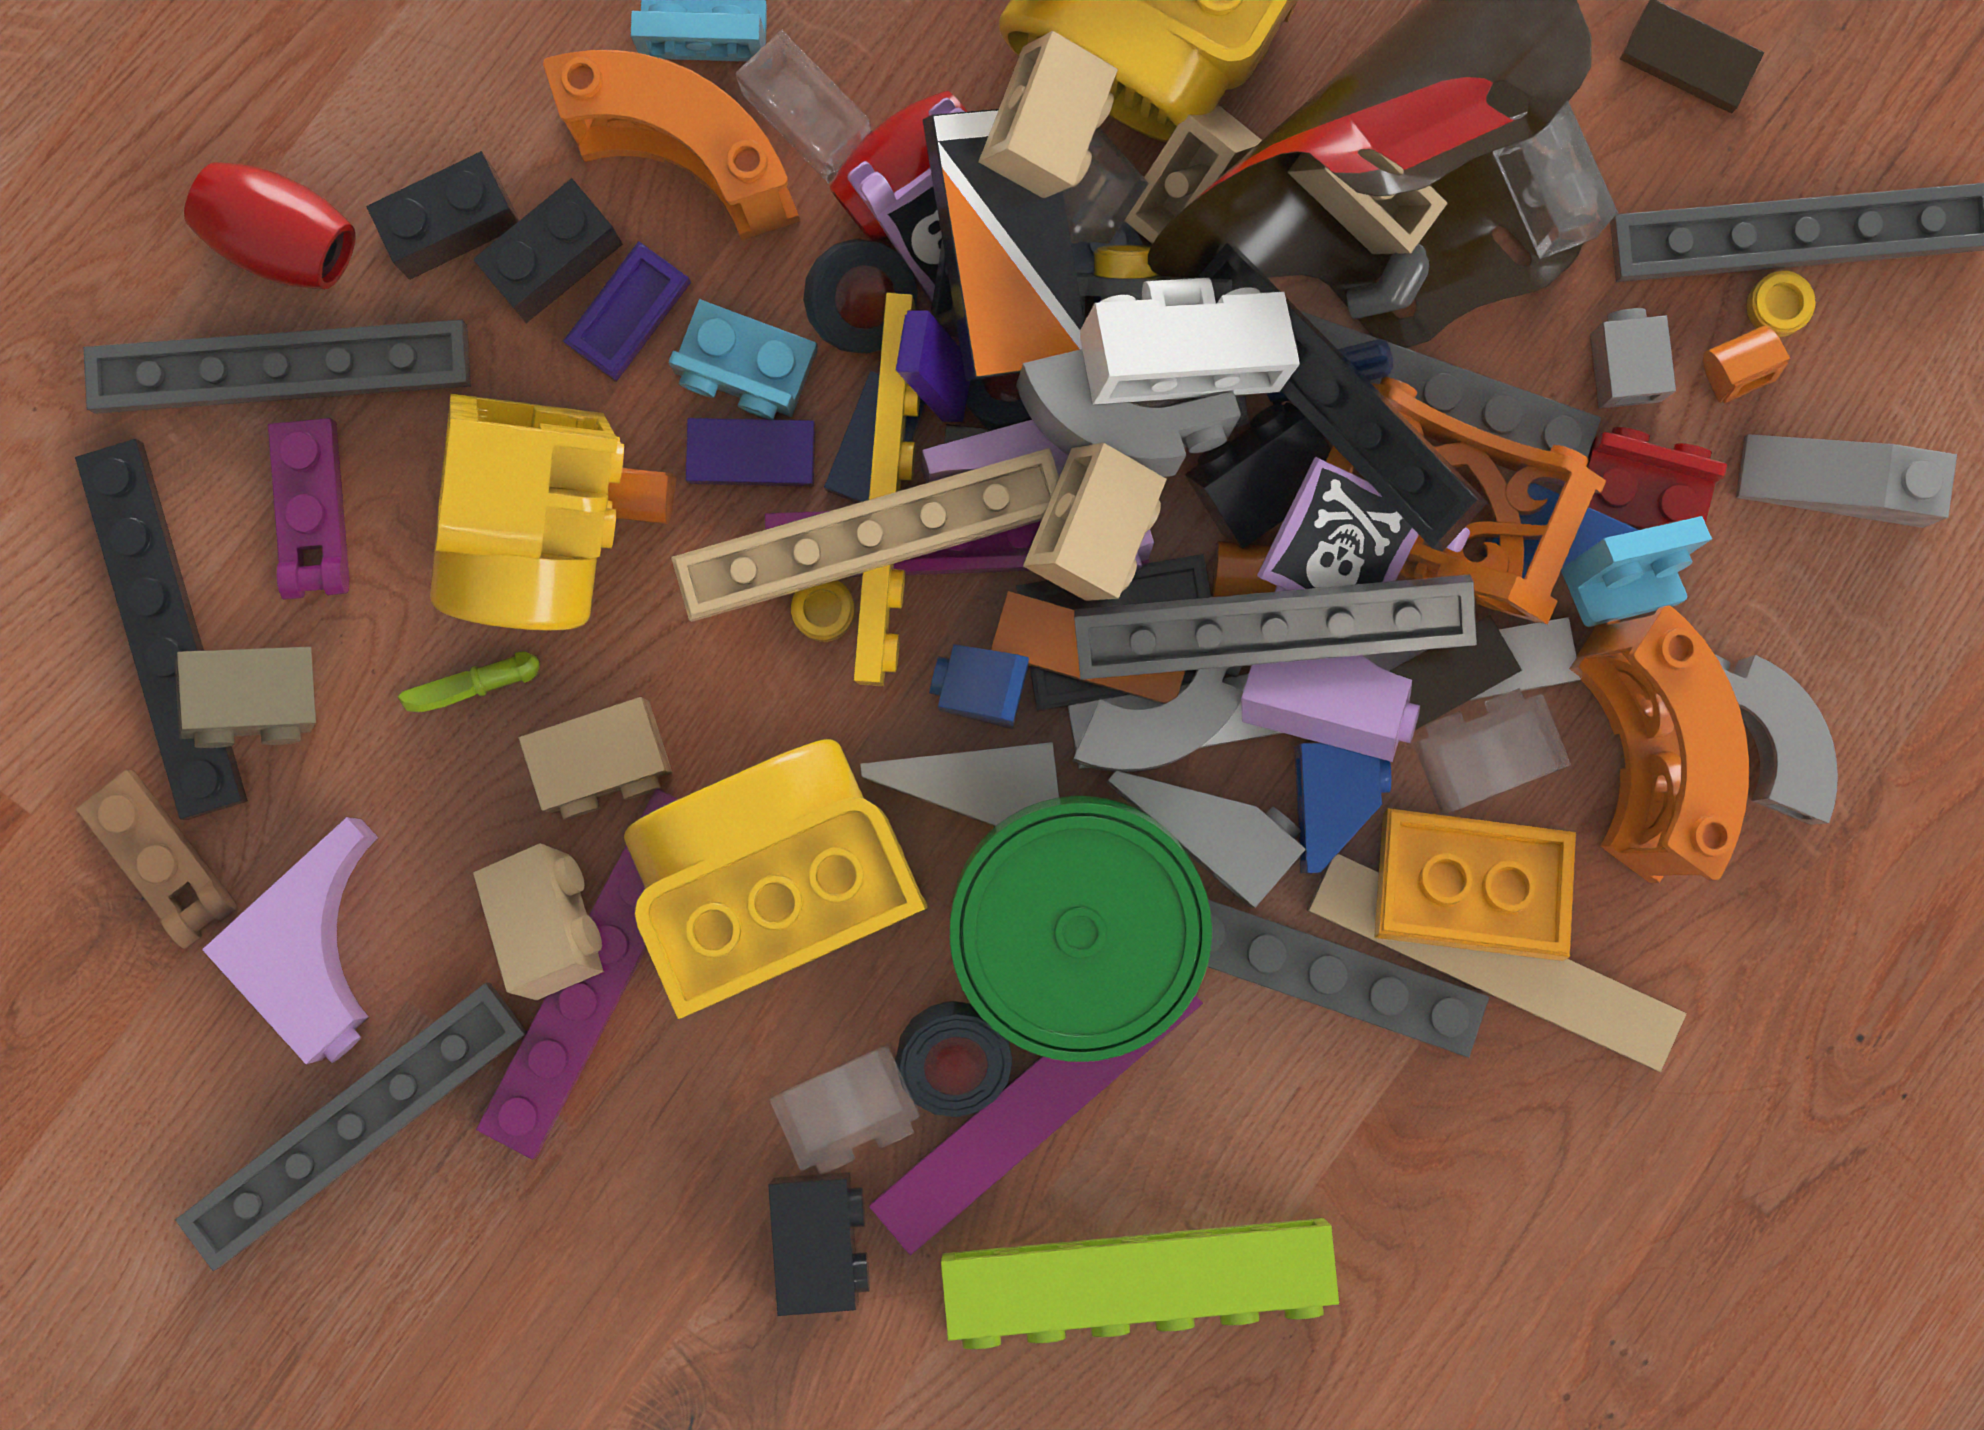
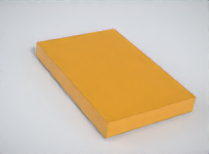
[1374,808,1576,961]

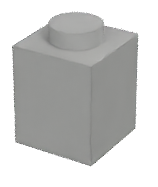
[1590,308,1676,409]

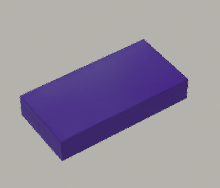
[563,241,691,382]
[896,311,970,422]
[686,418,815,487]

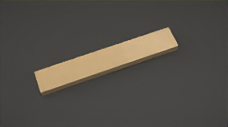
[671,448,1059,622]
[1307,854,1687,1072]

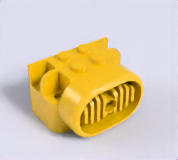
[999,0,1298,143]
[430,394,624,630]
[624,739,929,1019]

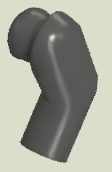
[1347,243,1429,320]

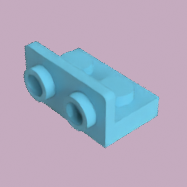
[631,0,767,62]
[668,299,819,420]
[1561,516,1712,627]

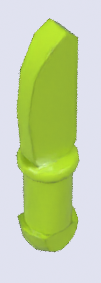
[398,652,540,712]

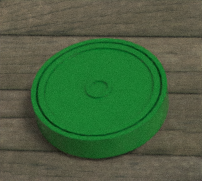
[950,796,1212,1062]

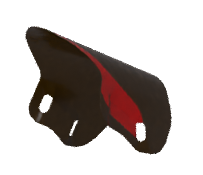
[1148,0,1592,348]

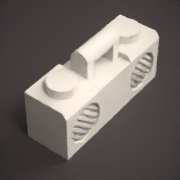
[1080,278,1300,405]

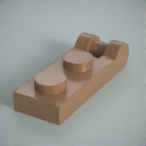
[76,769,237,949]

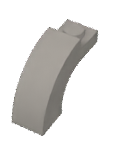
[1016,349,1241,477]
[1715,655,1838,825]
[1072,666,1243,772]

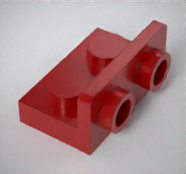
[1586,427,1727,530]

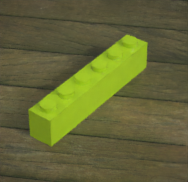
[941,1218,1339,1349]

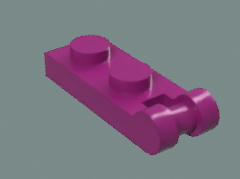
[268,418,349,600]

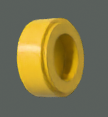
[1094,245,1158,279]
[1747,271,1816,337]
[791,580,855,642]

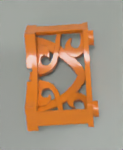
[543,50,801,240]
[1326,377,1606,625]
[1569,605,1749,883]

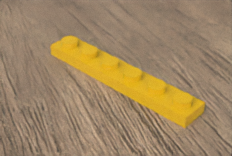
[854,293,920,686]

